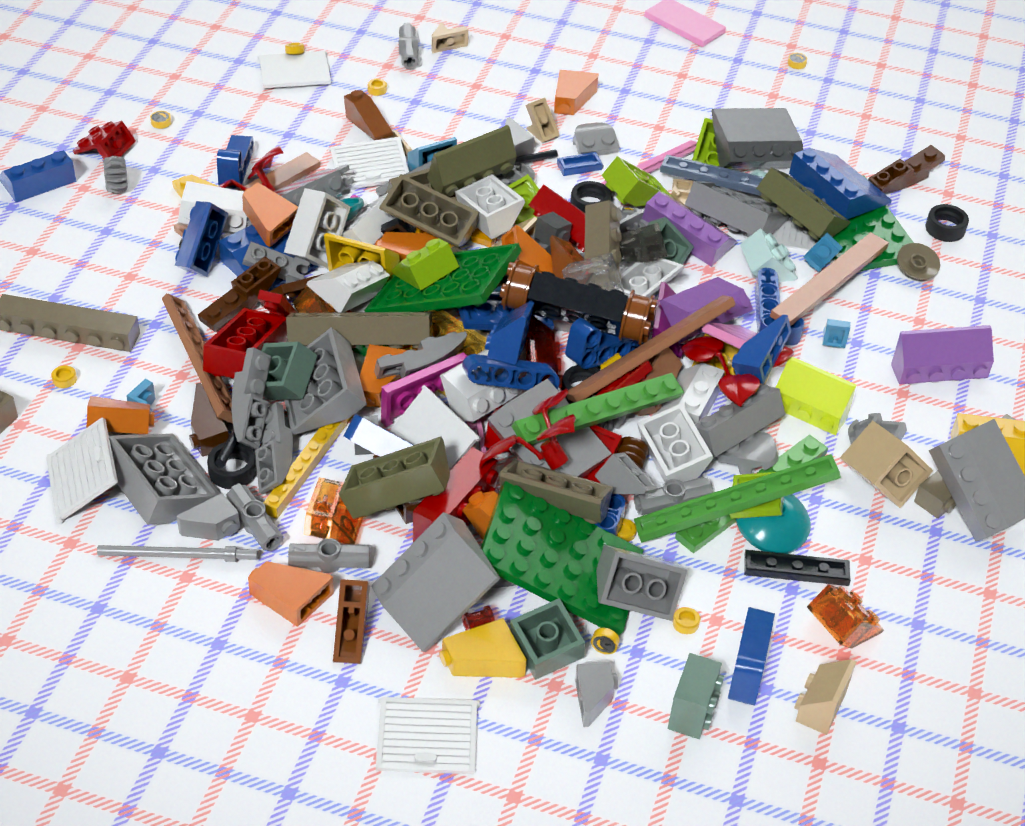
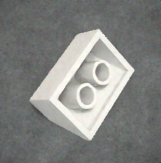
[455,174,525,239]
[177,181,249,234]
[284,188,351,270]
[341,193,397,245]
[619,254,684,298]
[306,261,390,313]
[440,350,523,422]
[652,363,725,424]
[637,403,713,482]

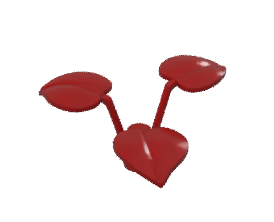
[218,145,284,192]
[681,336,794,407]
[479,389,576,470]

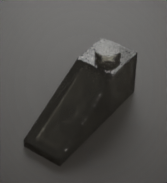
[620,223,668,263]

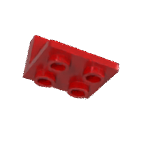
[72,120,136,159]

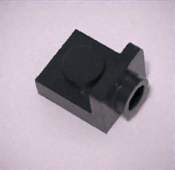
[381,218,415,234]

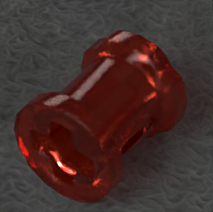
[462,605,495,631]

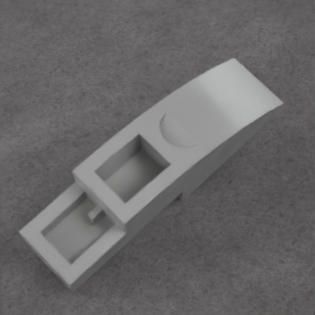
[374,331,467,379]
[232,347,271,450]
[255,402,293,495]

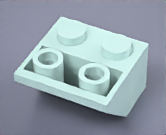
[740,228,798,282]

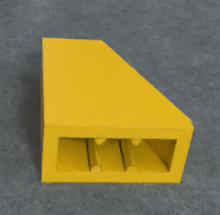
[439,618,526,678]

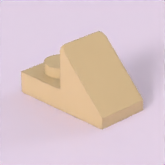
[431,22,469,53]
[525,97,560,143]

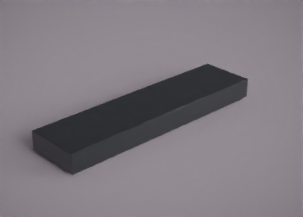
[744,549,851,586]

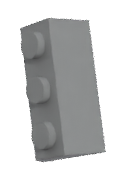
[596,544,688,621]

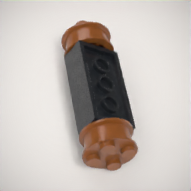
[500,260,658,346]

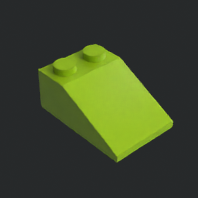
[692,117,733,170]
[601,156,674,207]
[391,238,459,290]

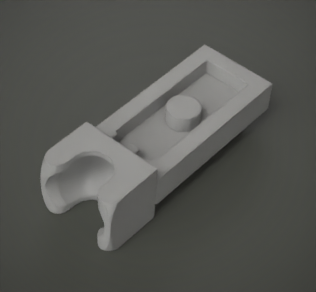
[242,241,310,283]

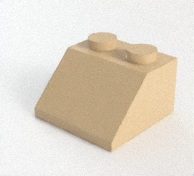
[794,659,857,735]

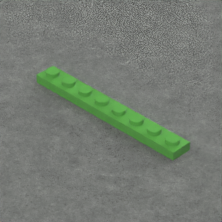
[511,373,684,447]
[675,434,828,554]
[634,454,841,543]

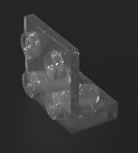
[562,252,625,294]

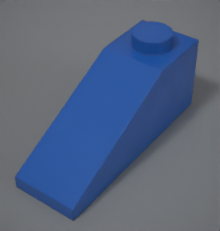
[732,314,791,384]

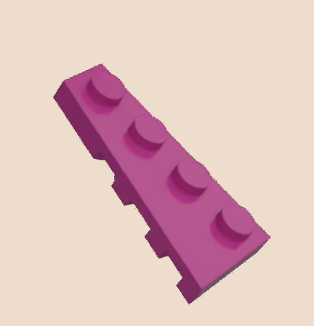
[381,352,467,428]

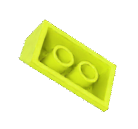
[775,357,857,436]

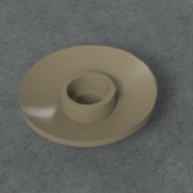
[897,243,941,280]

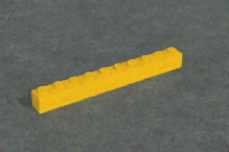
[263,415,354,519]

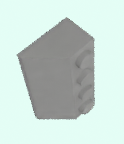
[695,384,785,458]

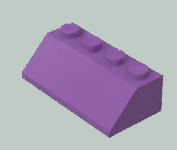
[642,192,737,267]
[659,277,754,343]
[891,325,994,384]

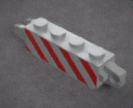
[274,164,354,207]

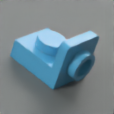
[804,233,843,272]
[822,318,851,348]
[126,378,156,406]

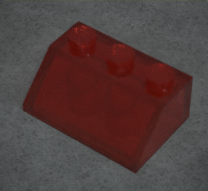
[525,315,563,389]

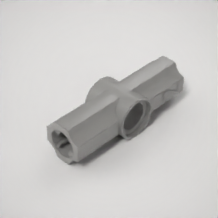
[398,22,419,70]
[633,477,713,515]
[226,483,284,552]
[288,538,370,573]

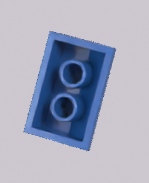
[0,150,77,203]
[175,201,229,277]
[485,301,535,365]

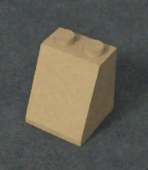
[840,420,934,508]

